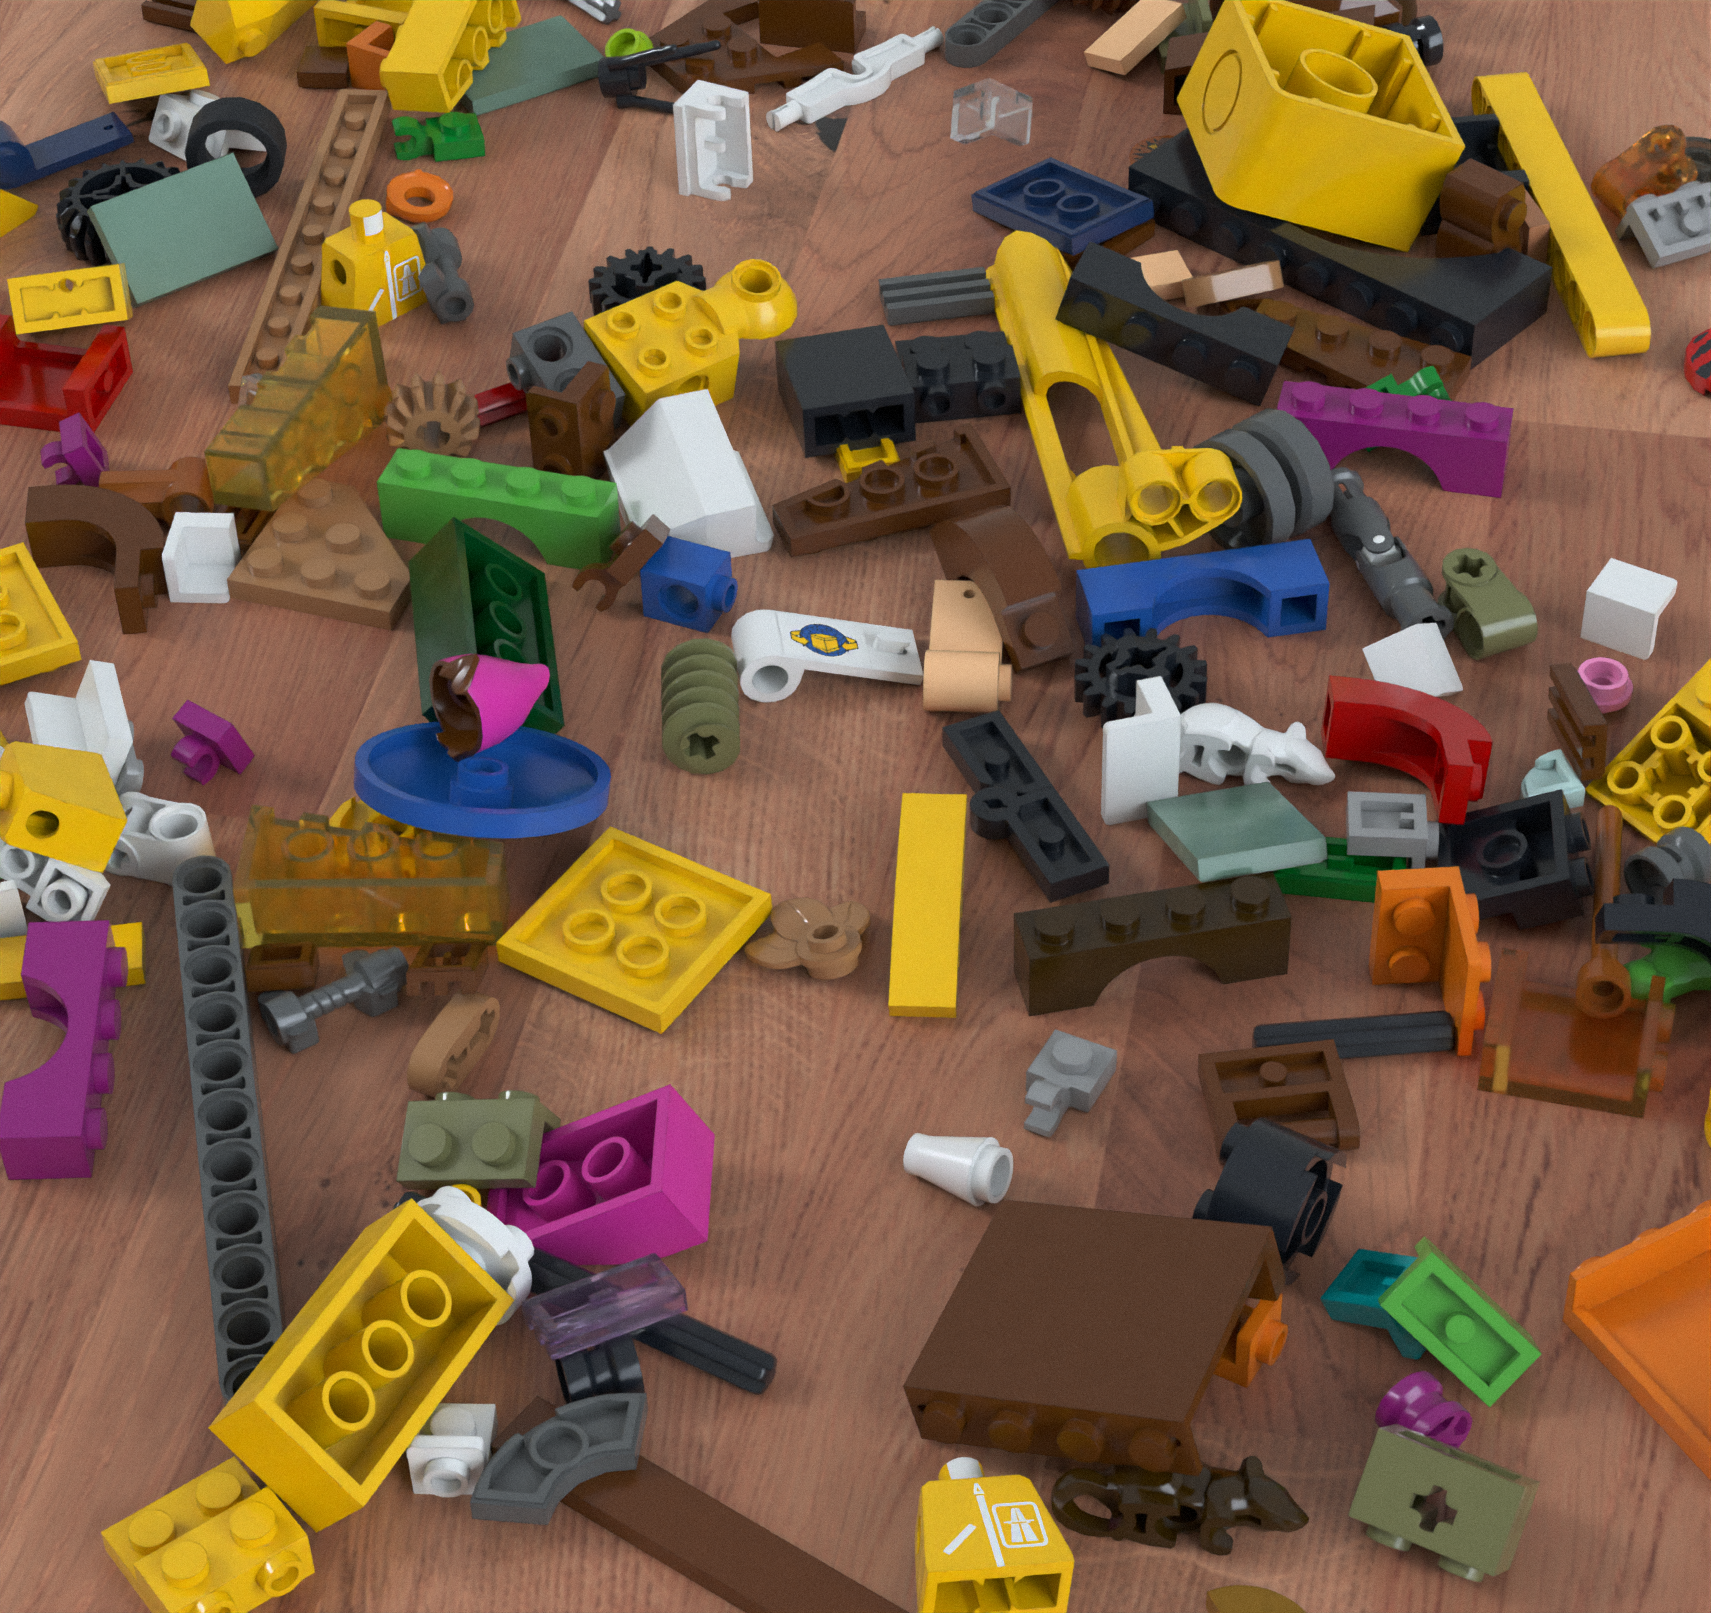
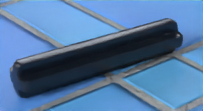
[1252,1010,1455,1059]

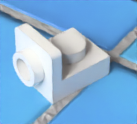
[406,1403,498,1498]

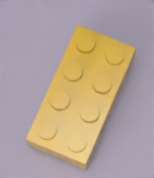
[208,1198,514,1533]

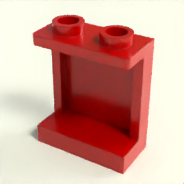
[0,314,133,433]

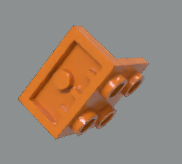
[1368,866,1491,1056]

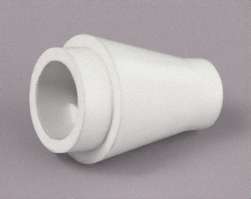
[903,1133,1013,1206]

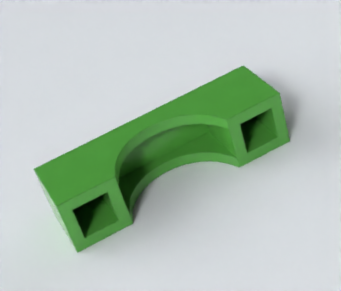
[377,448,621,570]

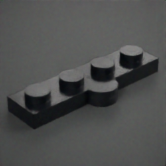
[942,710,1110,903]

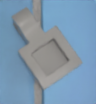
[1024,1029,1117,1137]

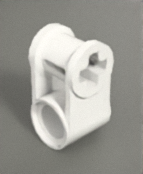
[105,792,216,886]

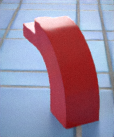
[1320,675,1493,825]

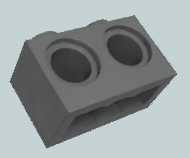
[506,311,625,430]

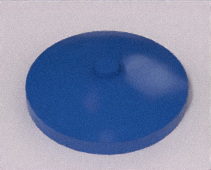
[354,722,611,838]

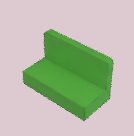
[1378,1236,1541,1408]

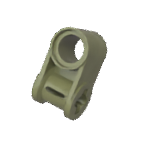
[1437,548,1538,660]

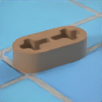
[1182,260,1284,307]
[407,989,500,1098]

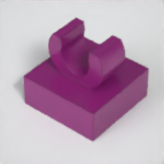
[40,413,110,487]
[171,699,255,785]

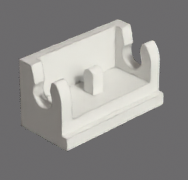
[673,80,753,201]

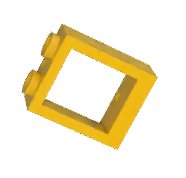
[7,263,133,335]

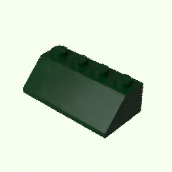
[408,517,565,734]

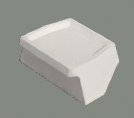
[603,389,774,558]

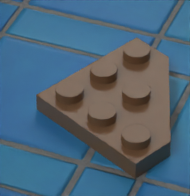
[227,476,412,630]

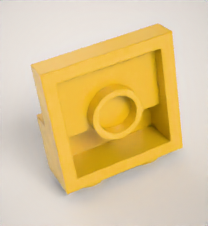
[101,1456,315,1613]

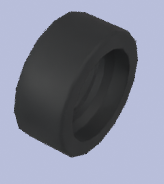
[185,97,287,198]

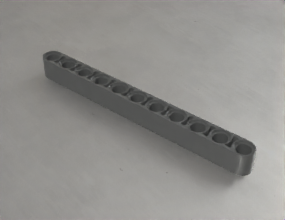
[172,856,286,1407]

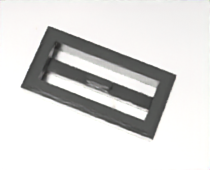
[878,267,995,326]

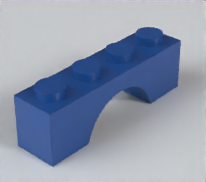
[1075,539,1330,648]

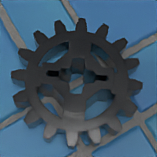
[588,246,706,316]
[1074,628,1208,728]

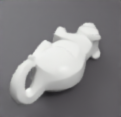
[1134,702,1335,785]

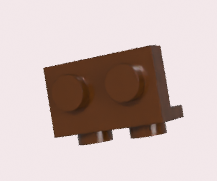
[526,361,618,480]

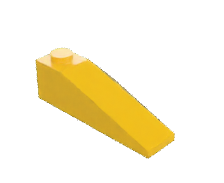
[190,0,319,64]

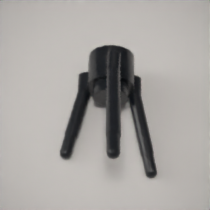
[598,40,721,114]

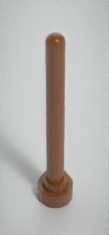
[1575,805,1631,1019]

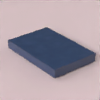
[971,157,1154,256]

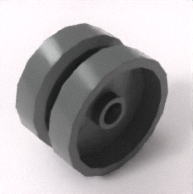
[1193,408,1334,550]

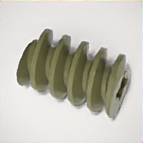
[661,638,740,774]

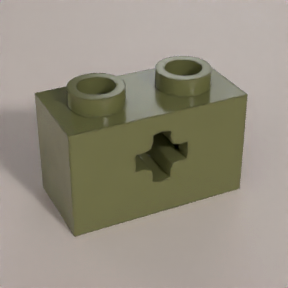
[1348,1424,1540,1582]

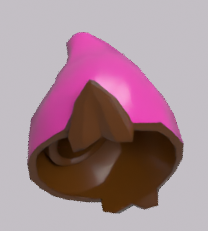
[429,653,550,763]

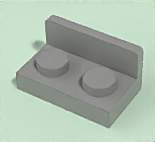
[1615,181,1711,269]

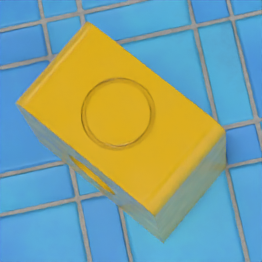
[1177,0,1465,252]

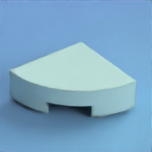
[1519,749,1586,808]

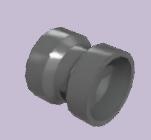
[1623,826,1711,905]

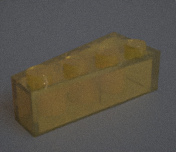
[204,305,392,512]
[233,804,511,948]

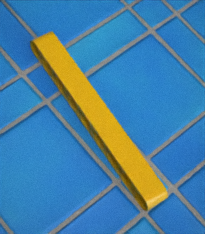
[1471,72,1651,358]

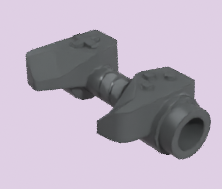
[410,222,474,324]
[258,946,409,1054]

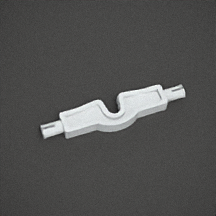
[766,26,944,132]

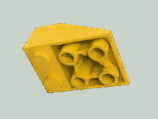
[1585,658,1711,845]

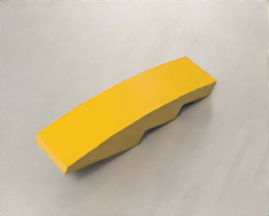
[888,793,967,1018]

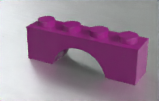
[1277,381,1514,498]
[0,920,128,1180]

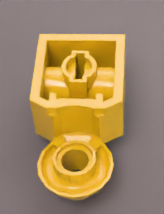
[583,259,798,426]

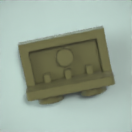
[396,1090,561,1190]

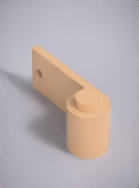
[923,580,1012,713]

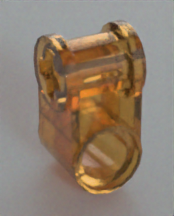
[1591,125,1698,220]

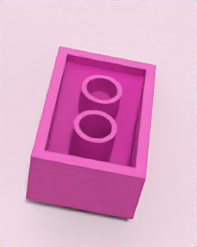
[487,1084,715,1265]

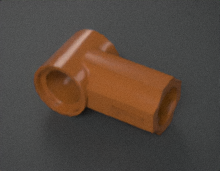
[99,456,219,527]

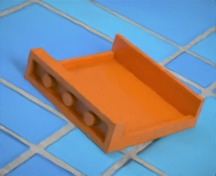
[1562,1200,1711,1481]

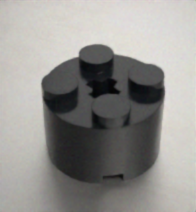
[1192,1117,1347,1285]

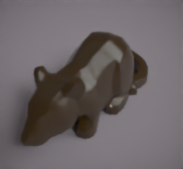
[1051,1456,1309,1555]

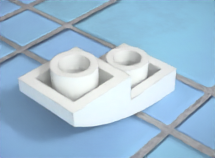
[0,838,111,922]

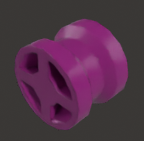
[1375,1371,1472,1448]

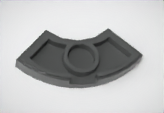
[470,1393,648,1525]

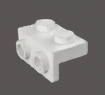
[149,89,266,161]

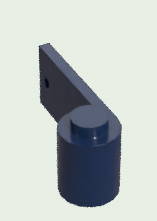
[0,112,135,190]

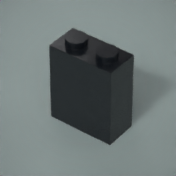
[775,325,916,458]

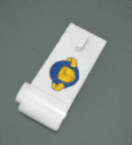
[731,610,924,702]

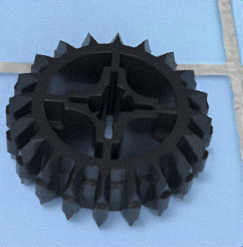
[56,158,180,267]

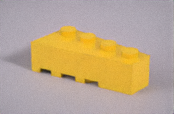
[379,0,522,113]

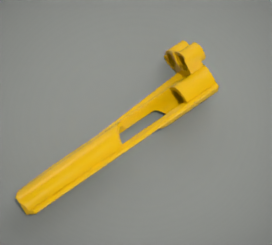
[986,230,1242,569]

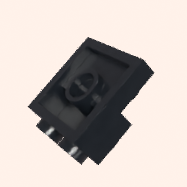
[895,331,1021,423]
[1436,789,1595,930]

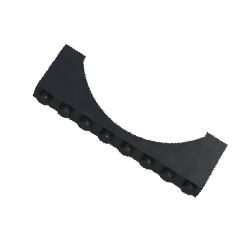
[1128,128,1552,370]

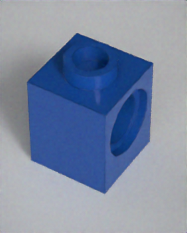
[640,536,738,633]

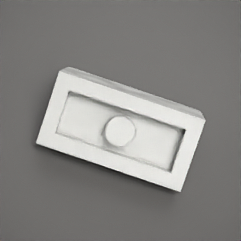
[24,660,133,787]
[1101,676,1181,825]

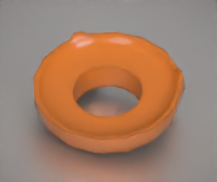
[386,169,453,223]

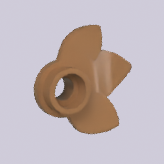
[743,897,871,980]

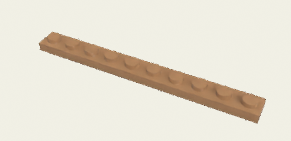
[228,89,391,407]

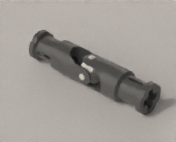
[1329,467,1454,640]

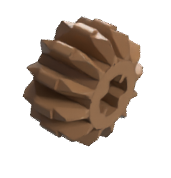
[384,371,481,457]

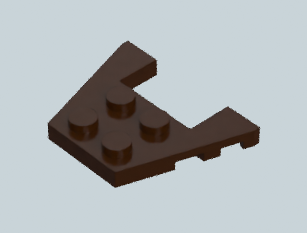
[649,0,844,95]

